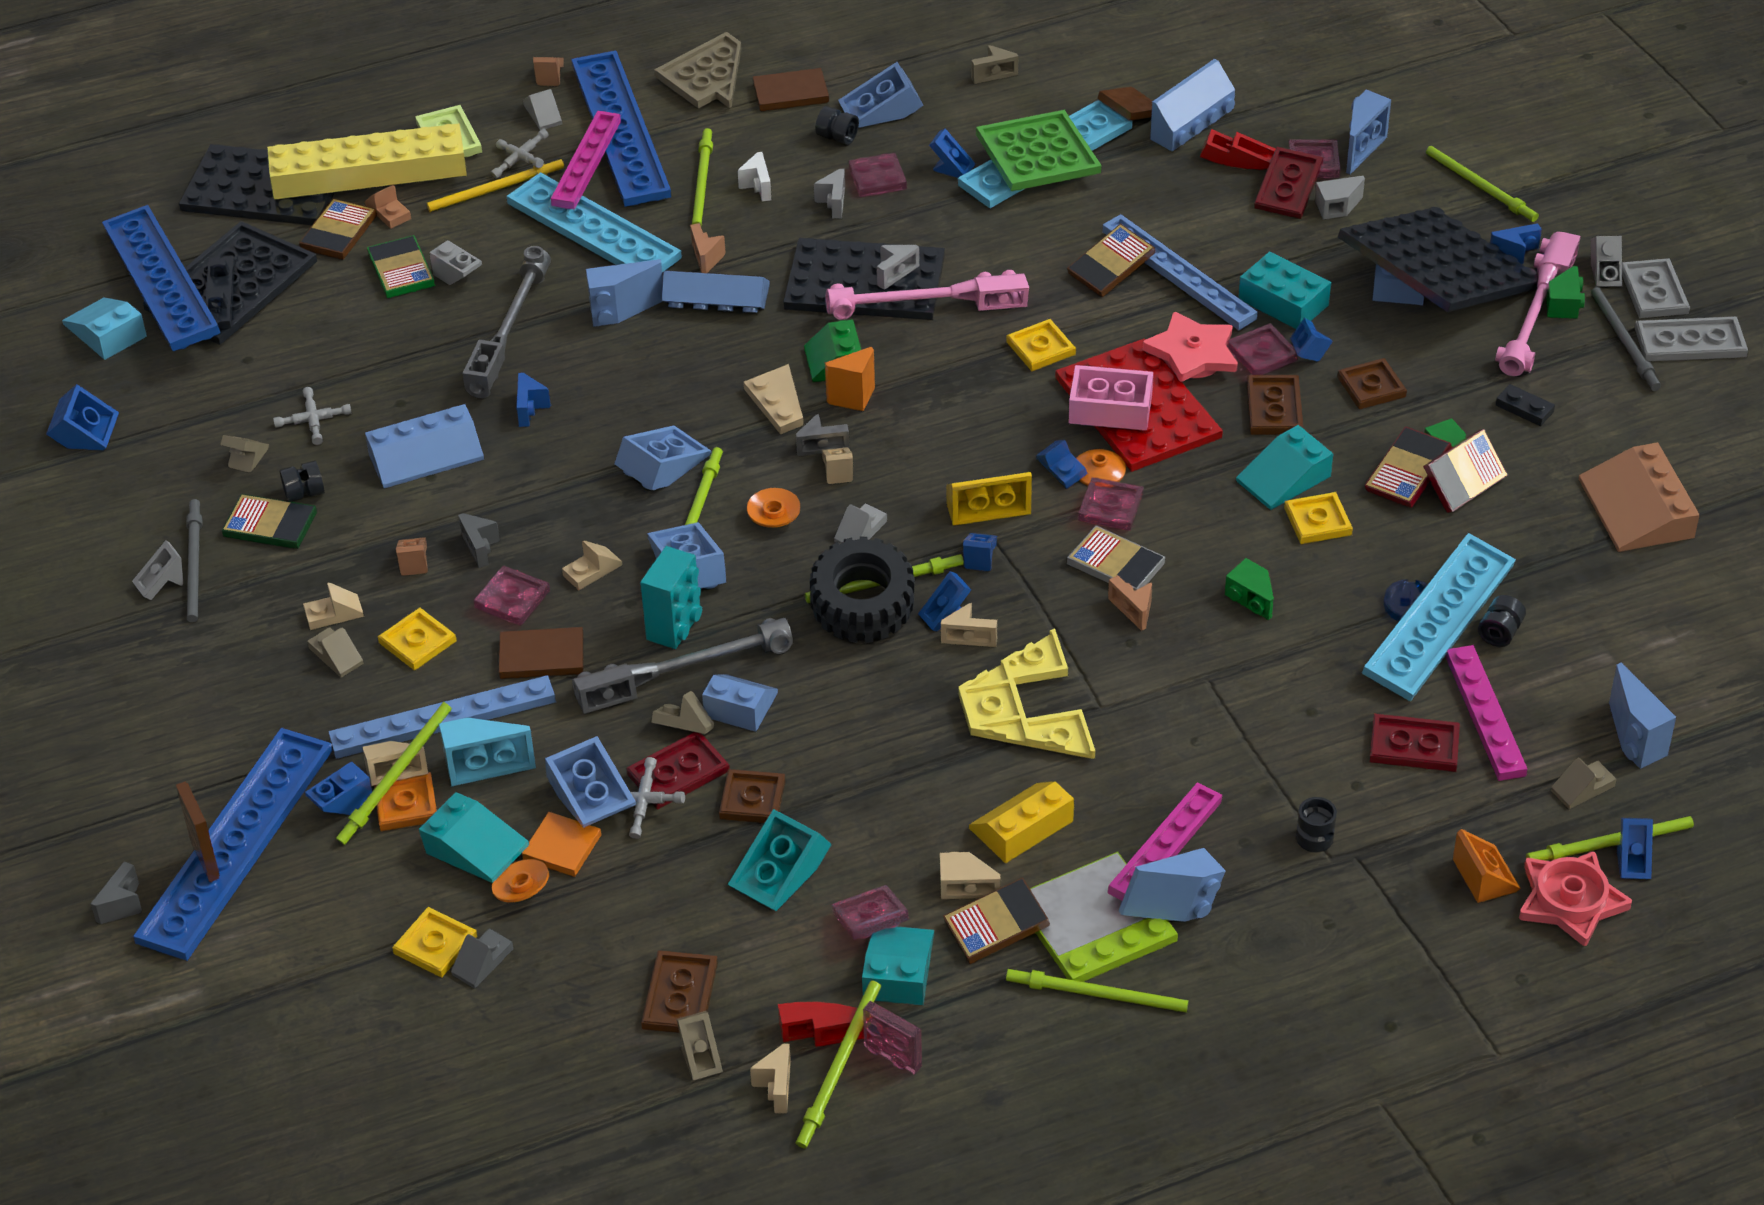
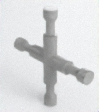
[491,128,549,179]
[273,387,352,445]
[629,757,685,839]

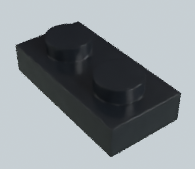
[1495,384,1555,426]

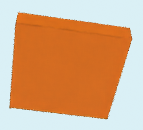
[374,772,437,831]
[522,812,601,877]

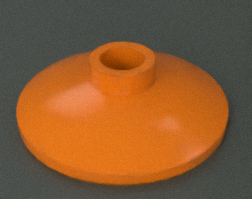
[1076,449,1126,488]
[747,488,800,528]
[492,859,549,903]

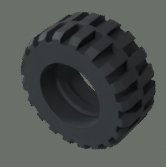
[810,536,915,643]

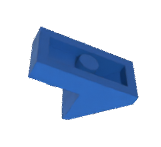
[929,128,975,178]
[1490,223,1542,264]
[1290,318,1333,361]
[517,373,551,427]
[1036,440,1087,489]
[963,533,997,571]
[918,571,971,631]
[1617,818,1653,879]

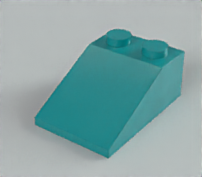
[1236,425,1333,510]
[419,792,529,883]
[728,809,832,911]
[862,925,934,1005]

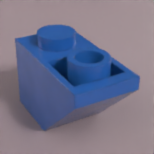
[305,762,372,815]

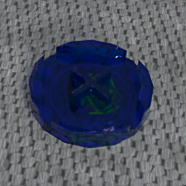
[1383,579,1428,622]

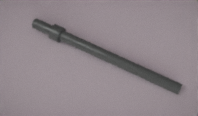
[1591,287,1661,391]
[186,499,203,622]

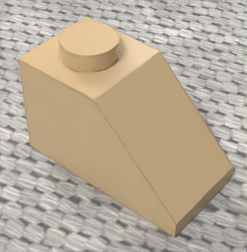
[362,741,428,786]
[940,852,1000,899]

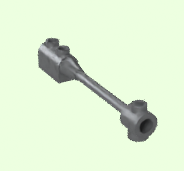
[463,246,551,398]
[572,618,793,714]

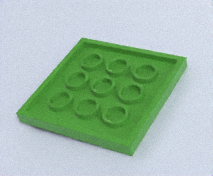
[976,110,1102,191]

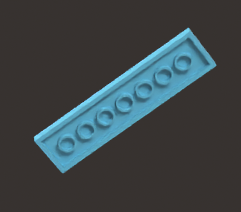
[958,100,1132,208]
[507,172,682,272]
[1362,533,1516,702]

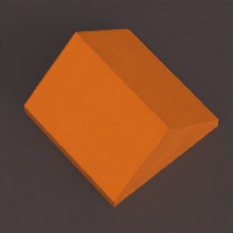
[825,347,875,411]
[1453,829,1521,903]

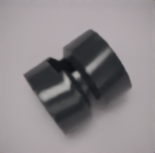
[815,106,859,145]
[279,460,325,502]
[1478,595,1526,647]
[1296,797,1337,853]

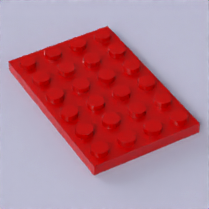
[1055,338,1223,472]

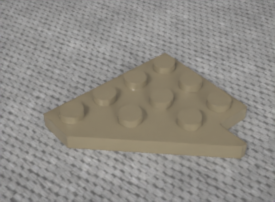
[654,32,741,109]

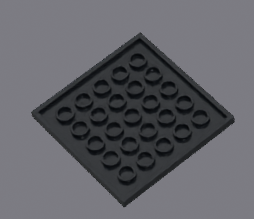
[1338,207,1538,312]

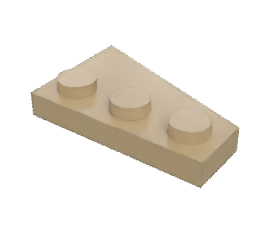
[744,364,803,434]

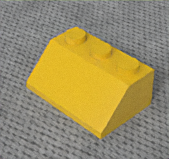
[946,472,1032,526]
[969,781,1074,863]

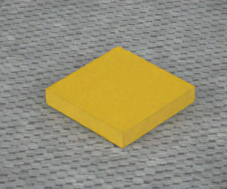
[1006,319,1076,371]
[1284,492,1353,544]
[378,608,457,671]
[392,907,477,978]

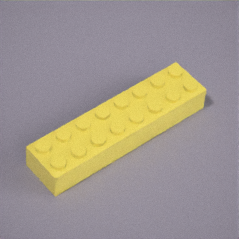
[267,123,467,199]

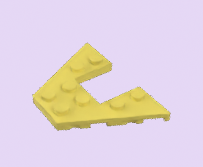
[959,629,1095,759]

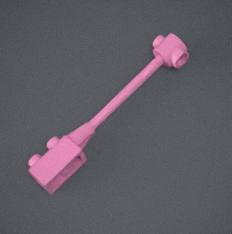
[1495,232,1580,376]
[826,270,1029,320]

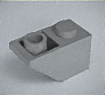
[1315,176,1365,219]
[1591,236,1622,287]
[430,240,482,285]

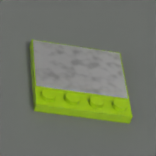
[1030,852,1178,982]

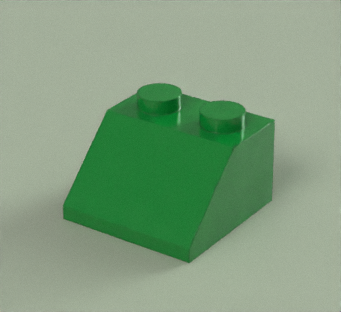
[804,320,861,382]

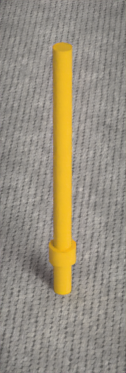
[426,159,564,212]

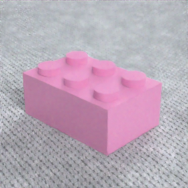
[1069,365,1153,430]

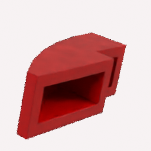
[1200,129,1275,169]
[778,1002,876,1047]

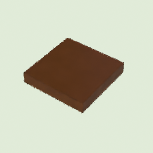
[1097,86,1152,121]
[1337,358,1407,409]
[719,769,785,823]

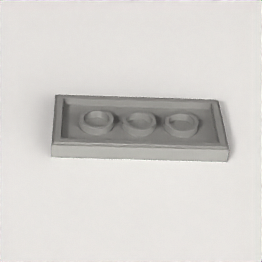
[1635,317,1748,361]

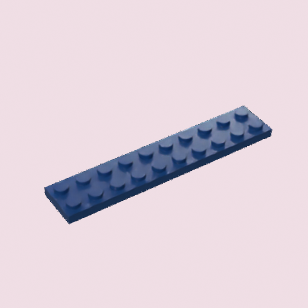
[571,51,671,206]
[102,205,220,351]
[133,728,333,961]

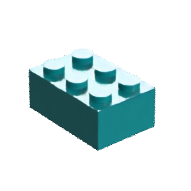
[1239,251,1331,329]
[640,546,702,649]

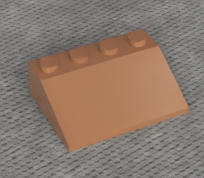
[1579,442,1699,552]

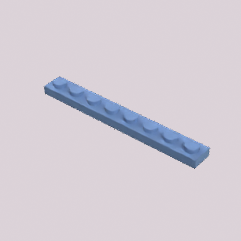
[1102,214,1257,330]
[328,675,556,759]

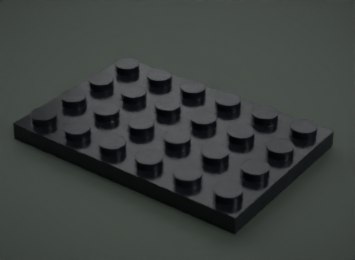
[179,144,335,226]
[143,221,317,345]
[784,238,945,320]

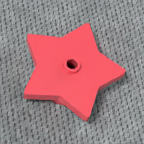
[1142,312,1238,382]
[1519,852,1632,946]

